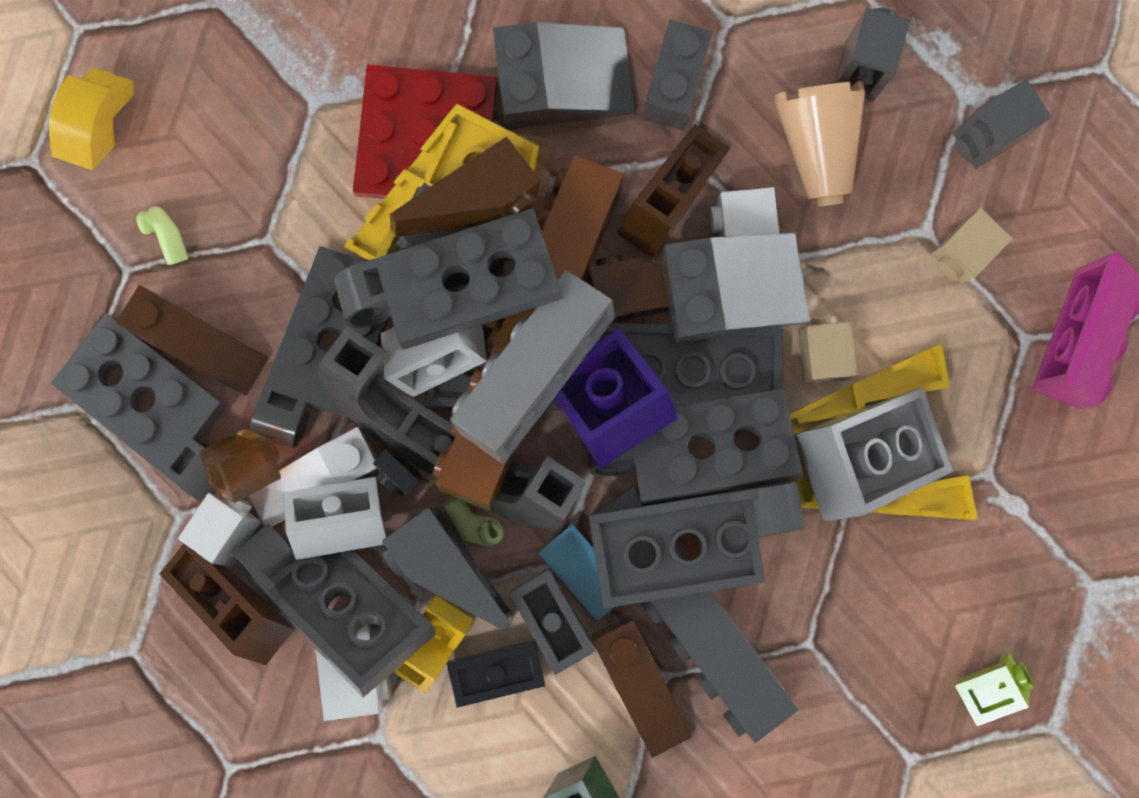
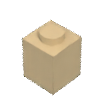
[931,208,1013,284]
[798,316,857,384]

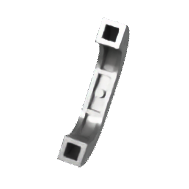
[318,326,587,528]

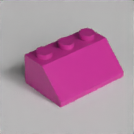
[1032,252,1139,409]

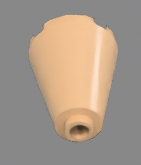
[774,81,865,207]

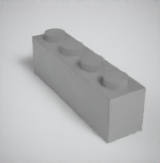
[450,270,615,465]

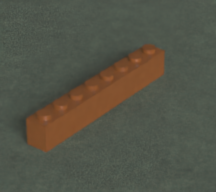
[433,156,624,511]

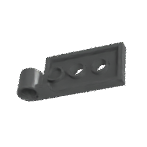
[334,208,563,350]
[250,246,390,448]
[51,313,236,502]
[586,388,803,506]
[588,482,805,609]
[230,525,436,698]

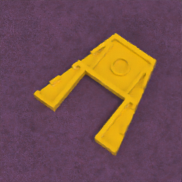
[344,104,539,329]
[787,344,978,520]

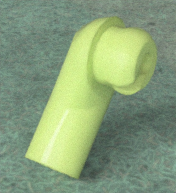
[136,206,189,265]
[442,497,504,546]

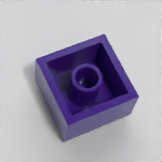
[553,328,678,469]

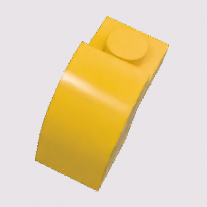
[49,67,134,170]
[393,595,475,694]

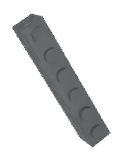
[587,487,799,743]

